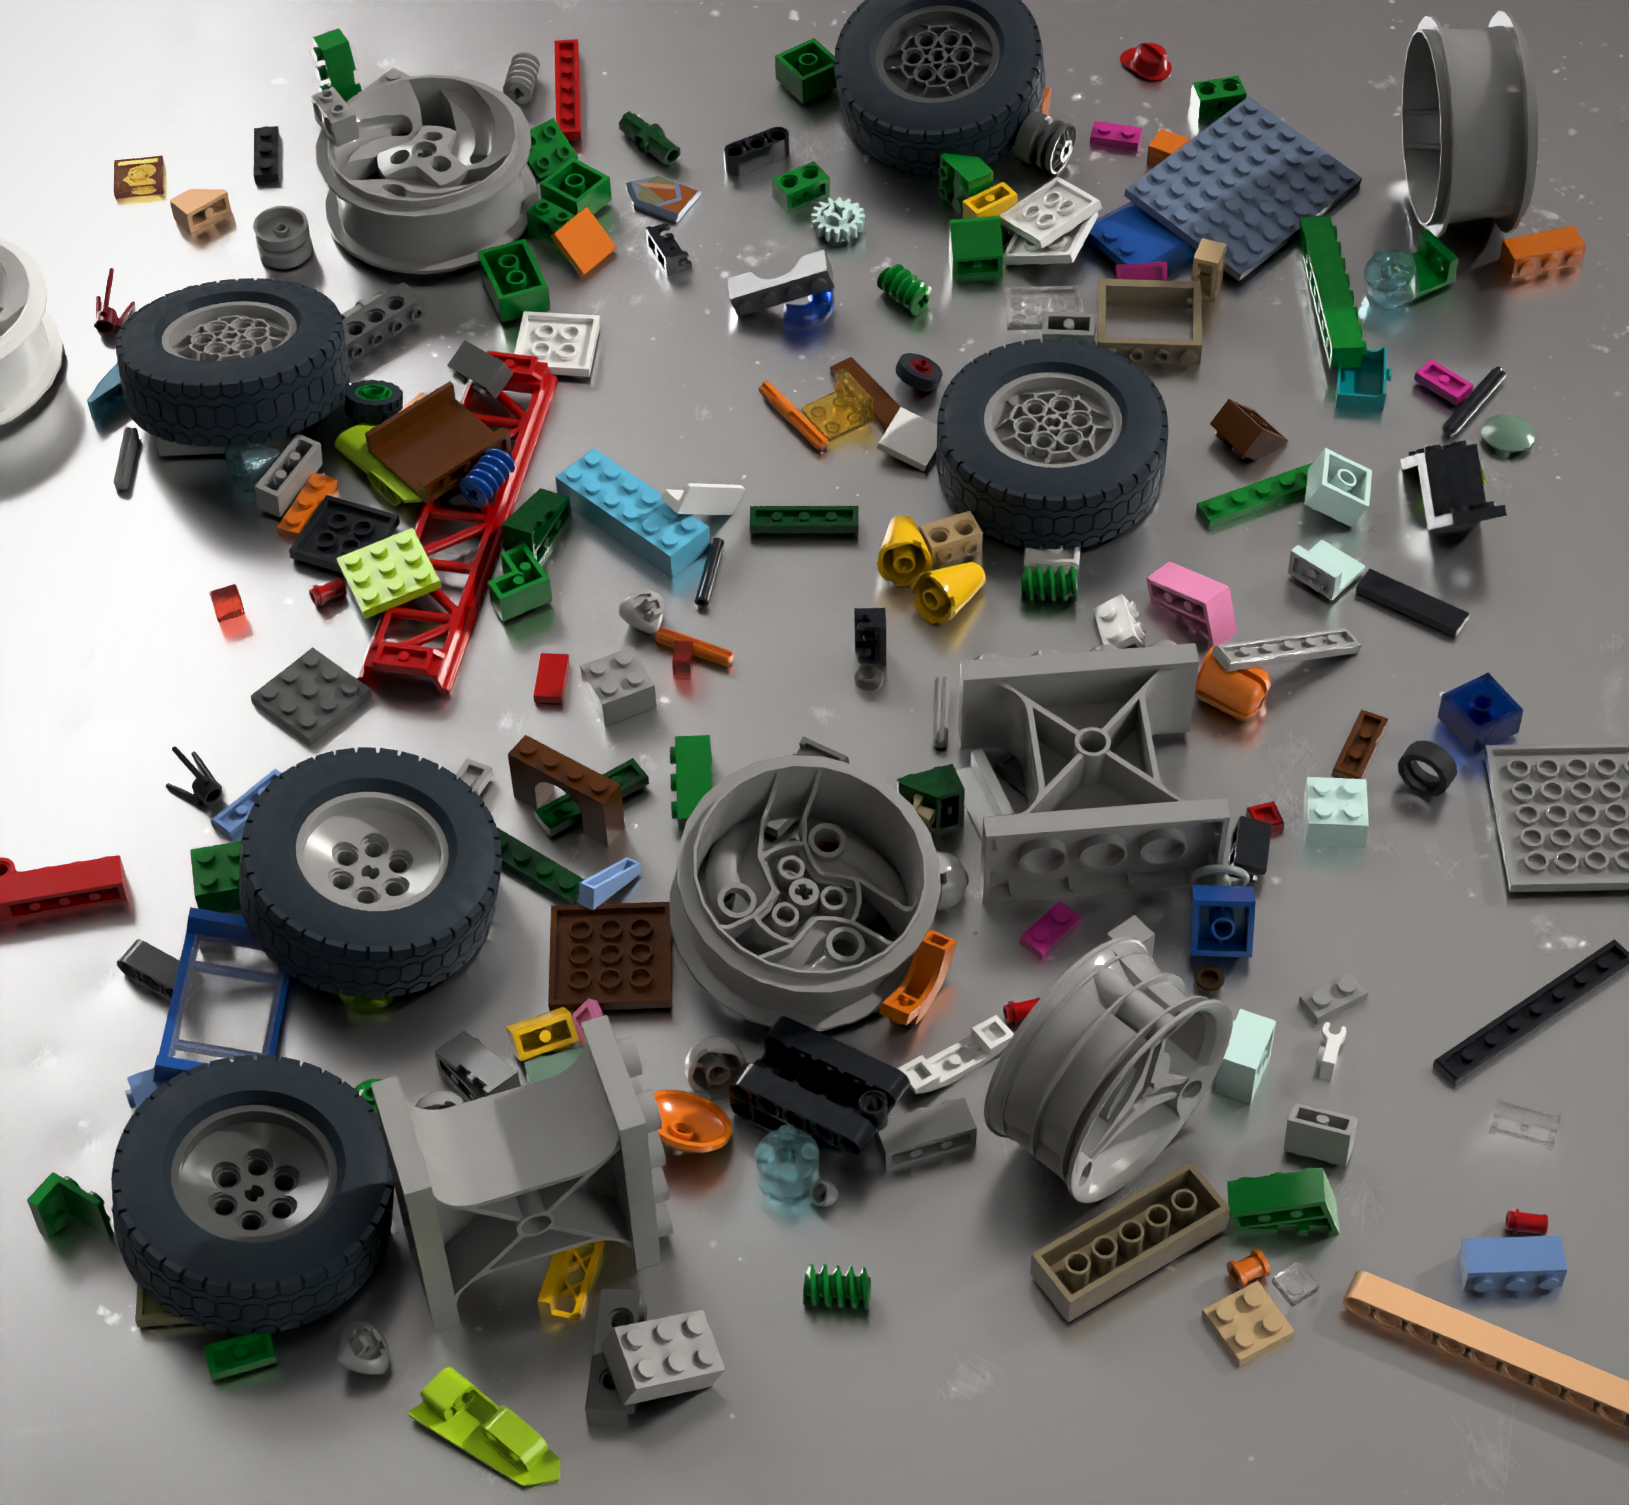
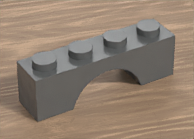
[728,250,835,317]

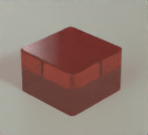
[209,584,245,622]
[672,641,694,680]

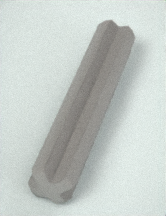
[113,427,139,490]
[932,677,950,748]

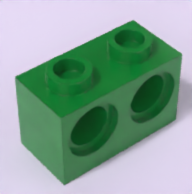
[1190,76,1247,120]
[772,161,830,214]

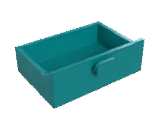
[1336,347,1392,410]

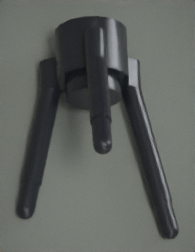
[166,746,222,806]

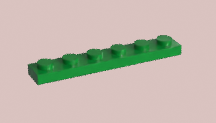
[1196,463,1312,528]

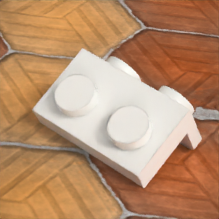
[1093,594,1147,649]

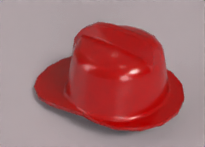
[1120,42,1172,81]

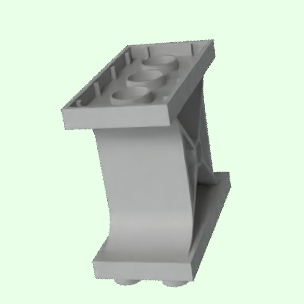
[958,640,1230,904]
[371,1015,673,1332]

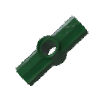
[619,111,681,166]

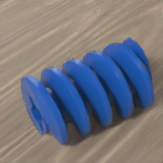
[460,448,515,508]

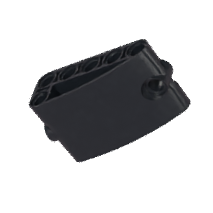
[728,1016,910,1156]

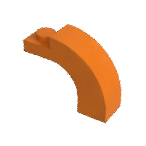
[879,929,957,1025]

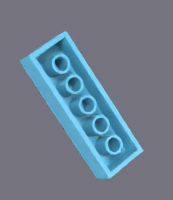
[555,448,710,579]

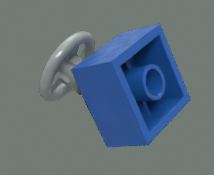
[1189,864,1256,957]

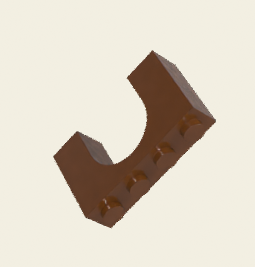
[508,735,625,847]

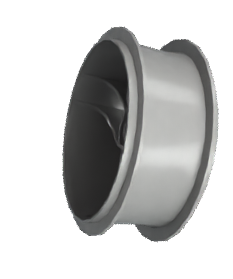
[1402,11,1538,238]
[315,75,538,274]
[670,755,941,1031]

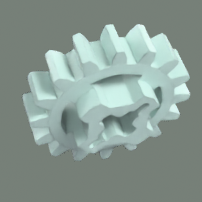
[811,197,865,242]

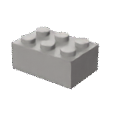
[601,1309,726,1406]

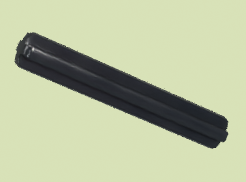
[1442,366,1506,436]

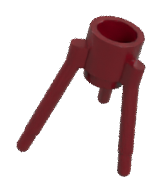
[94,268,135,334]

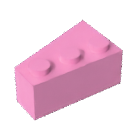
[1146,561,1238,647]

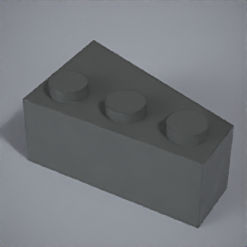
[434,1031,522,1101]

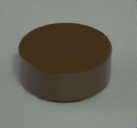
[1193,966,1225,997]

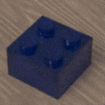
[1437,672,1524,755]

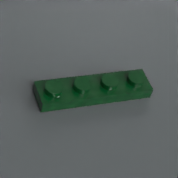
[750,506,859,533]
[534,758,649,837]
[497,827,585,905]

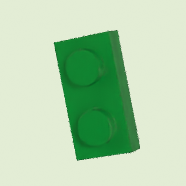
[204,1332,277,1381]

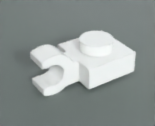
[1316,1022,1346,1081]

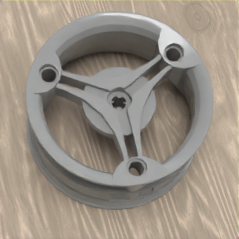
[984,936,1233,1203]

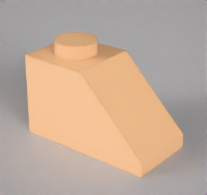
[170,189,231,233]

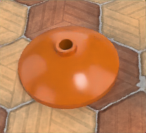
[653,1089,732,1153]

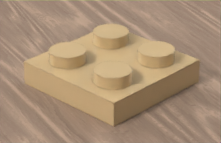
[1202,1280,1295,1367]

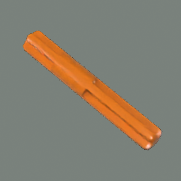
[758,381,829,451]

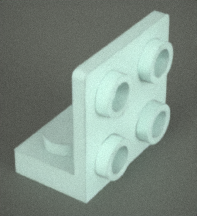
[1288,540,1365,600]

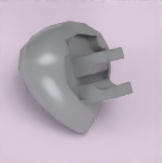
[619,589,665,635]
[336,1320,389,1375]

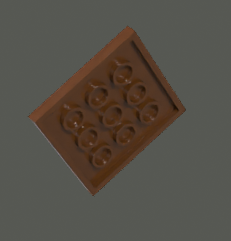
[548,902,672,1011]

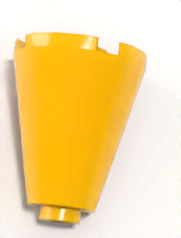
[877,515,932,587]
[910,562,986,625]

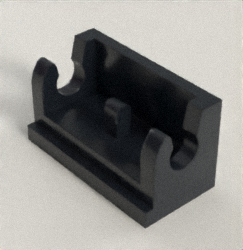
[646,223,692,277]
[854,608,886,666]
[1228,816,1272,883]

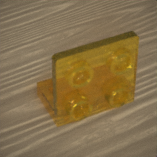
[801,368,873,442]

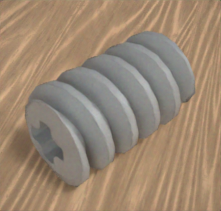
[503,52,540,105]

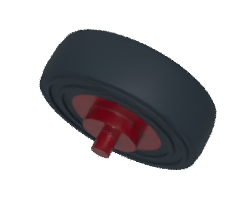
[895,353,943,391]

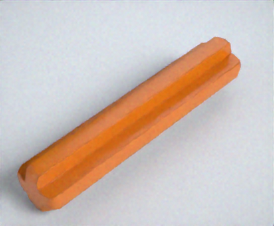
[655,627,733,667]

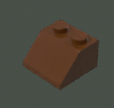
[1210,399,1288,460]

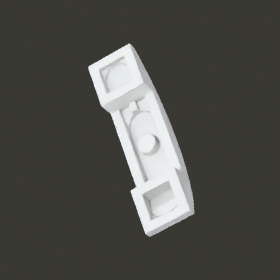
[897,1015,1014,1094]

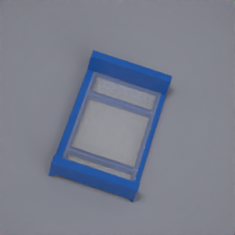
[153,907,290,1082]

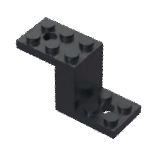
[1400,440,1507,530]

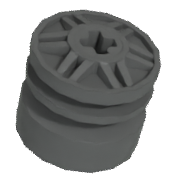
[1014,111,1076,174]

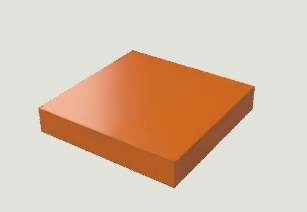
[550,207,617,277]

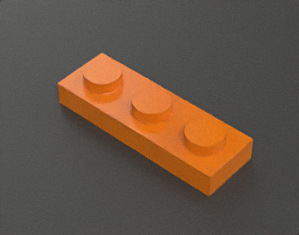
[277,472,338,540]

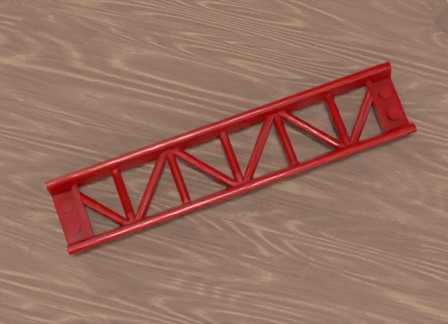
[357,351,558,695]

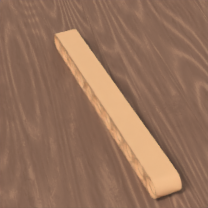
[1342,1271,1629,1430]

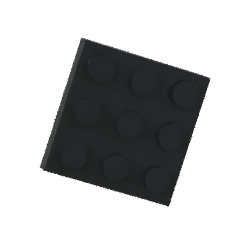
[289,495,400,573]

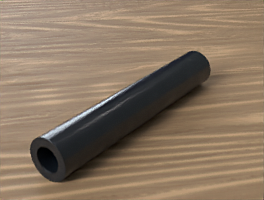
[695,537,724,607]

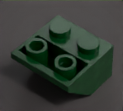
[897,764,965,834]

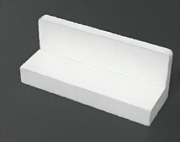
[661,483,745,515]
[956,749,1014,840]

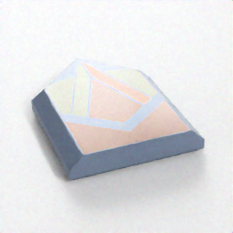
[625,176,701,223]

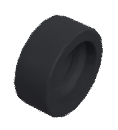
[1398,741,1457,796]

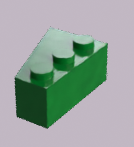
[311,28,362,102]
[670,735,713,829]
[1227,1168,1339,1234]

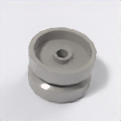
[253,206,313,269]

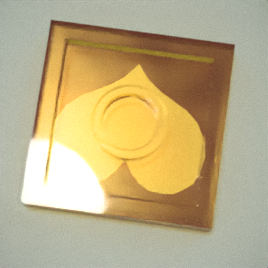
[113,155,164,199]

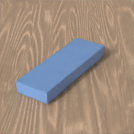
[211,769,281,841]

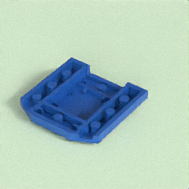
[1084,202,1197,277]

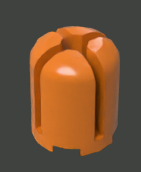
[1194,646,1271,721]

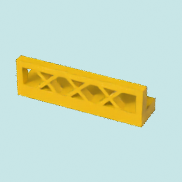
[537,1240,606,1325]

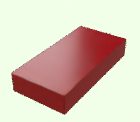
[533,653,569,703]

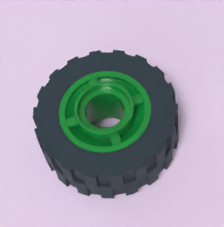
[345,380,403,424]

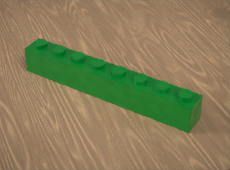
[1298,216,1367,369]

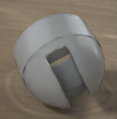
[810,1180,838,1207]

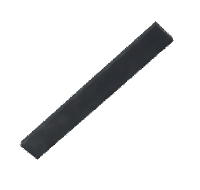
[1433,939,1629,1087]

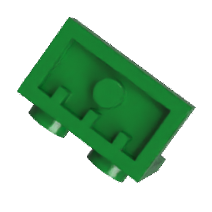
[527,118,578,180]
[1384,229,1459,299]
[27,1172,114,1239]

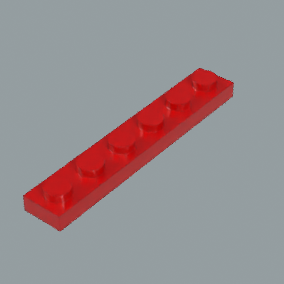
[554,39,581,140]

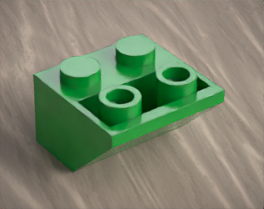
[938,153,993,215]
[949,216,1003,278]

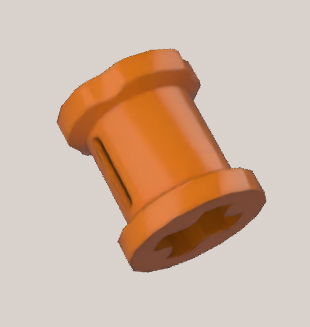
[1227,1249,1270,1289]

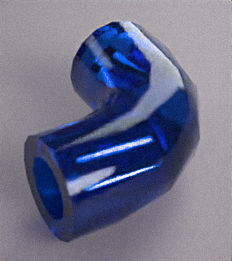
[783,289,834,331]

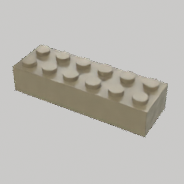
[1030,1161,1230,1323]

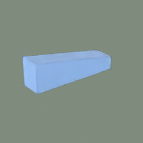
[579,857,641,910]

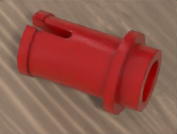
[309,578,347,606]
[1003,997,1040,1025]
[1505,1208,1548,1235]

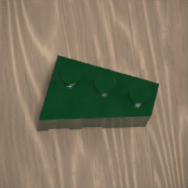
[501,488,572,564]

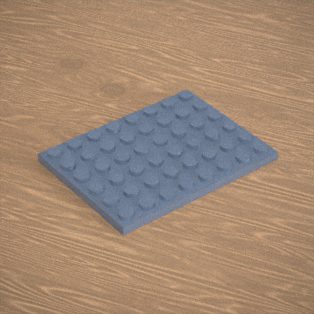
[1124,97,1362,281]

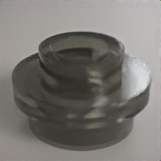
[854,664,883,691]

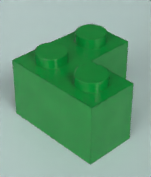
[488,543,552,621]

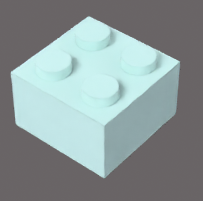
[1305,448,1372,527]
[1304,777,1369,848]
[1214,1009,1276,1104]

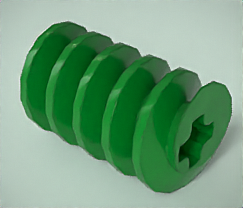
[877,264,932,316]
[1021,566,1077,601]
[803,1263,871,1310]

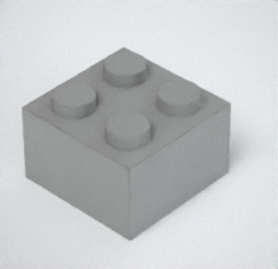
[580,647,657,727]

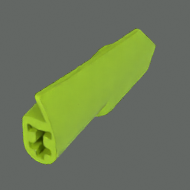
[335,423,422,506]
[408,1366,561,1487]

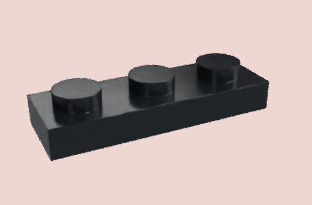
[253,126,279,183]

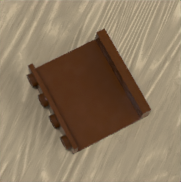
[365,381,512,504]

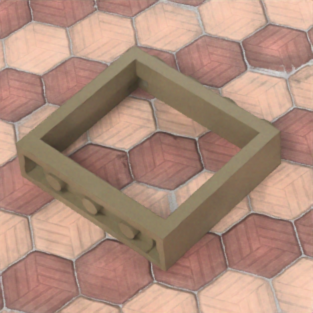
[1097,278,1202,364]

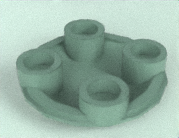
[1481,414,1535,457]

